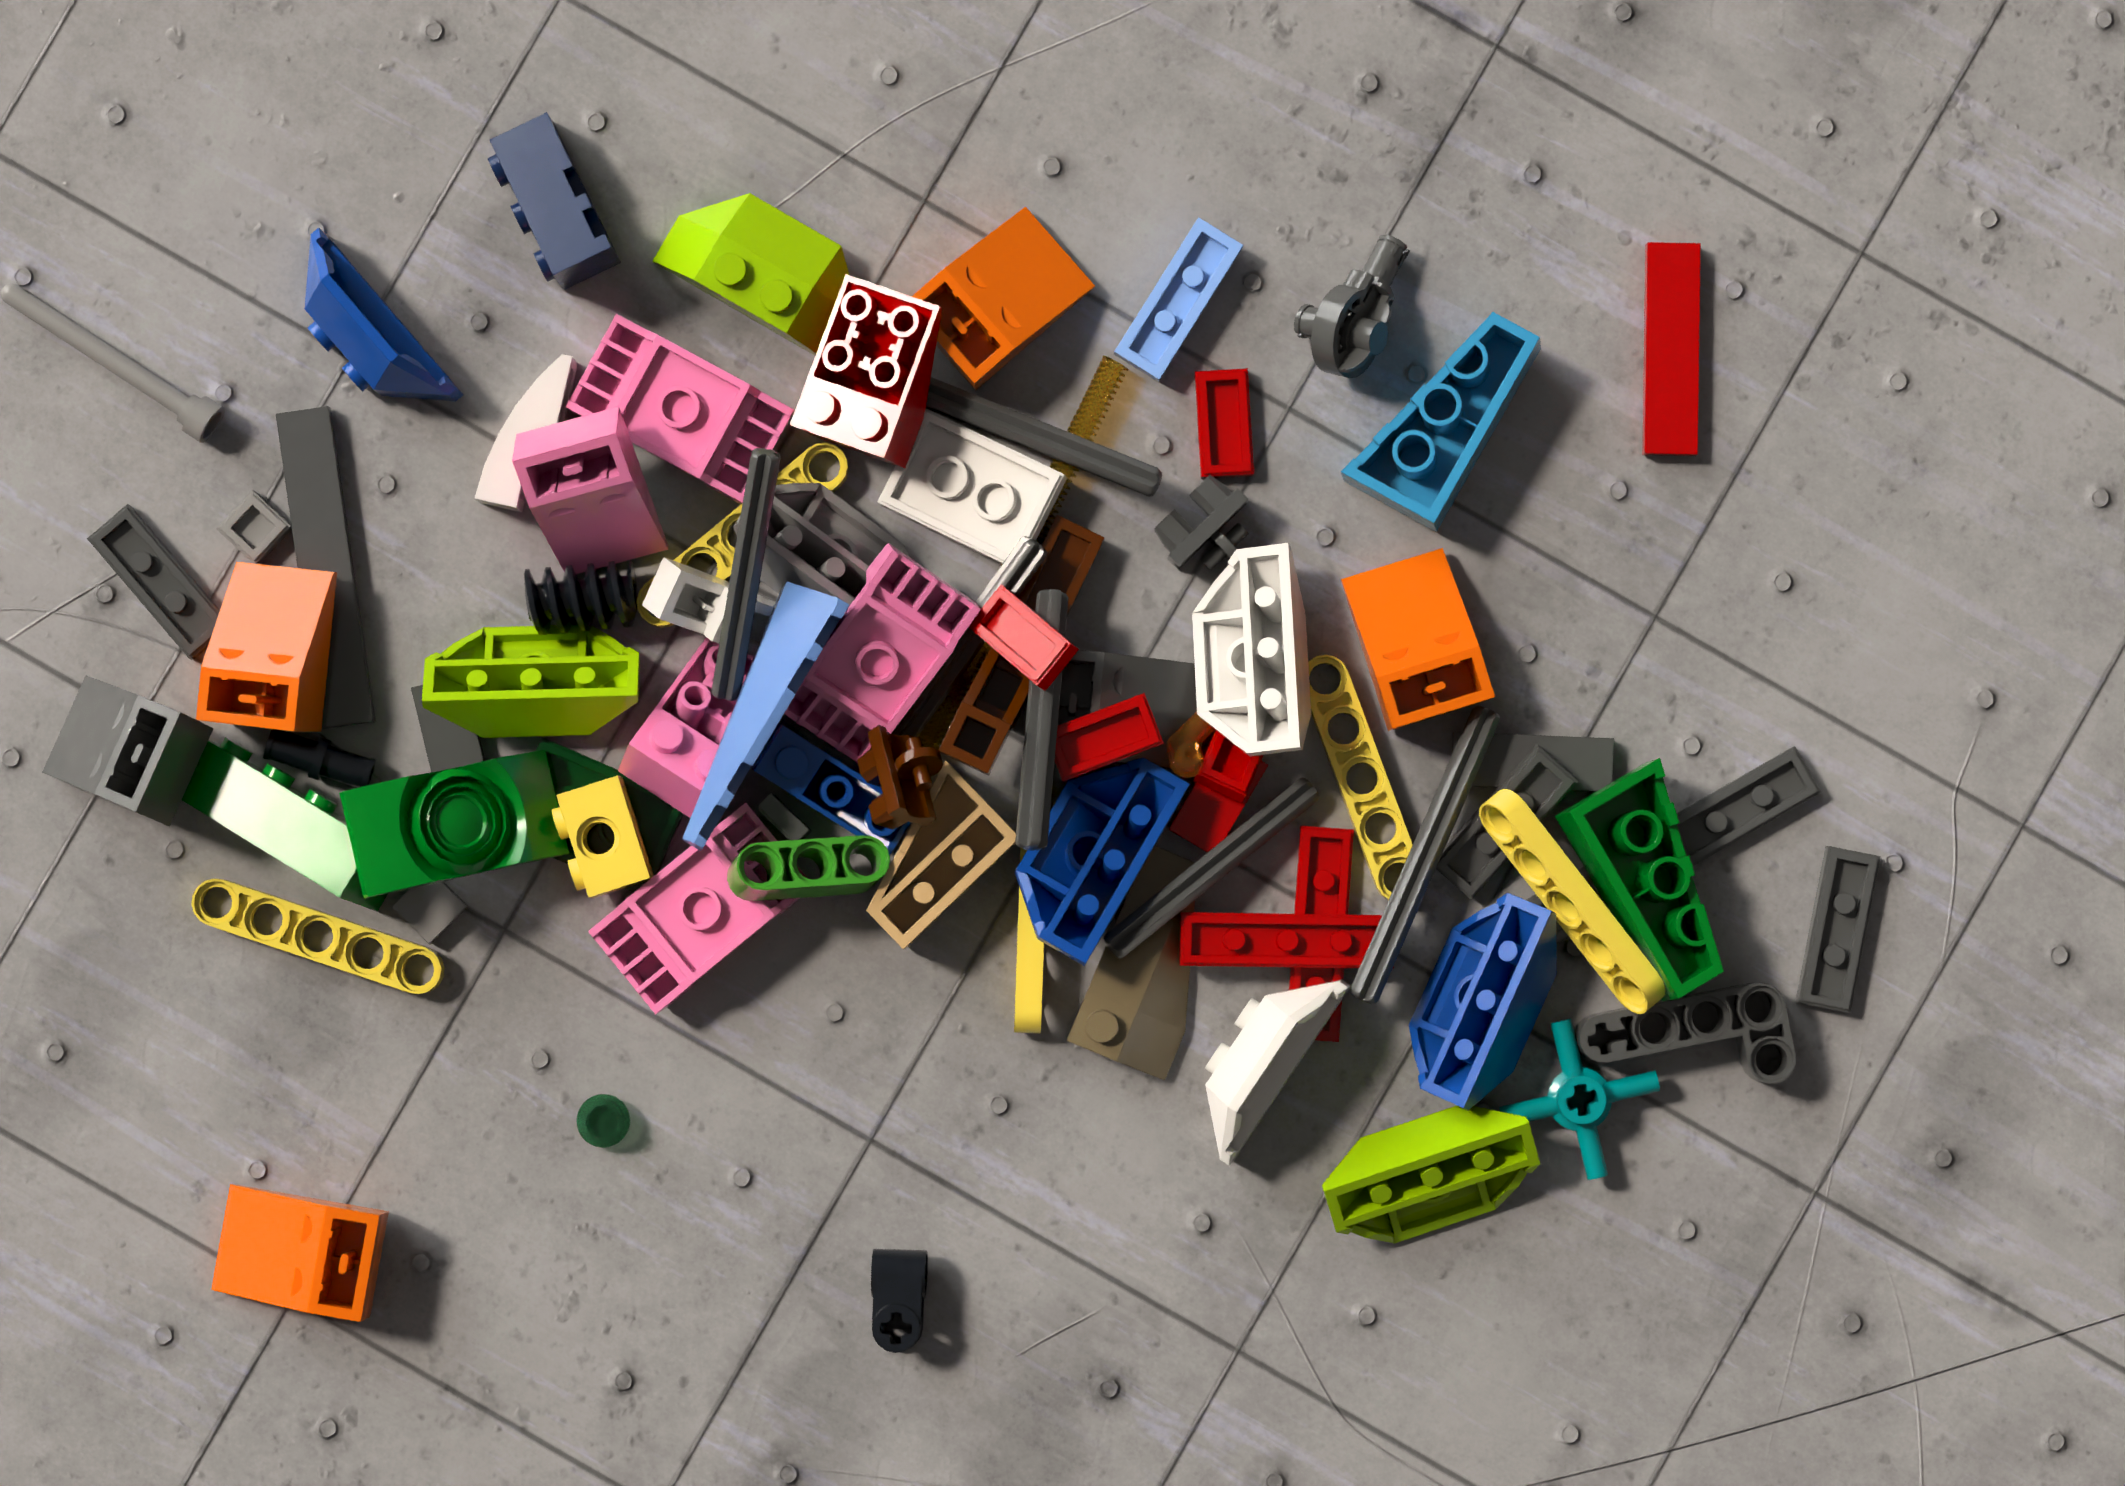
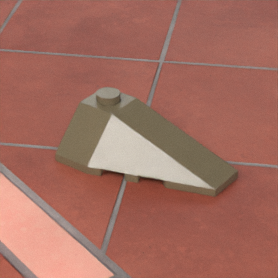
[1067,846,1195,1080]

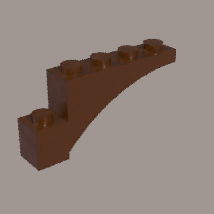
[939,515,1105,776]

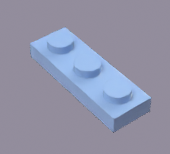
[1114,217,1243,382]

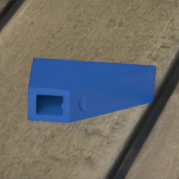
[751,723,911,856]

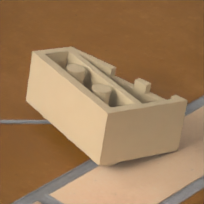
[866,760,1016,950]

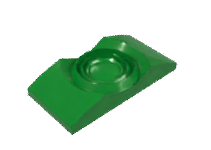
[339,750,569,899]

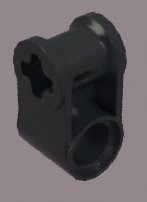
[871,1249,928,1353]

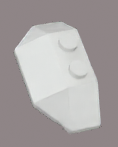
[1192,543,1311,756]
[1205,979,1351,1165]

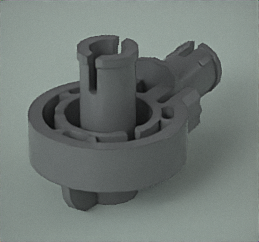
[1294,235,1410,378]

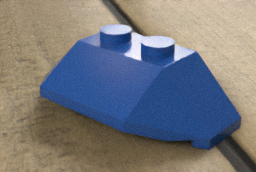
[304,228,464,402]
[1015,757,1190,966]
[1409,893,1557,1110]

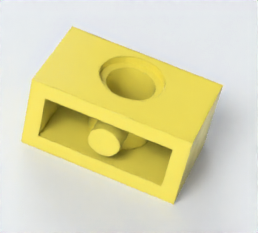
[552,775,654,898]

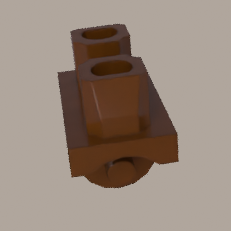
[857,725,943,830]

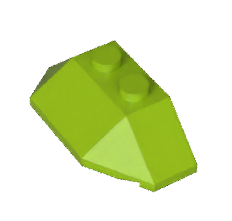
[653,193,850,356]
[422,625,640,738]
[1322,1105,1540,1244]

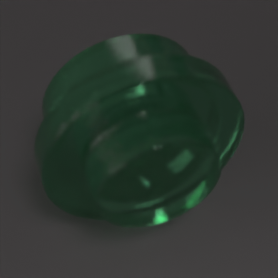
[576,1094,631,1148]

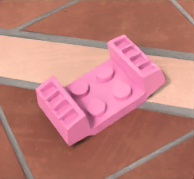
[565,314,794,503]
[784,543,981,763]
[588,803,807,1015]

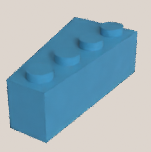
[1341,312,1541,532]

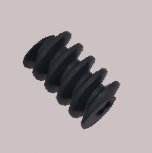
[524,560,638,635]

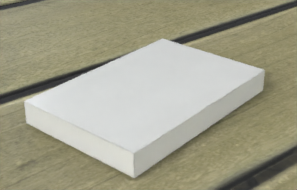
[877,408,1067,564]

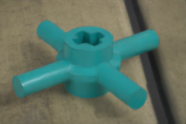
[1499,1019,1660,1180]

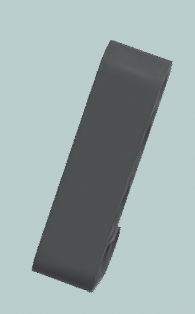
[1574,983,1796,1084]

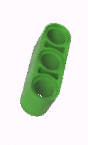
[727,835,890,901]

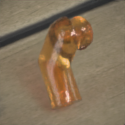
[1166,711,1215,778]

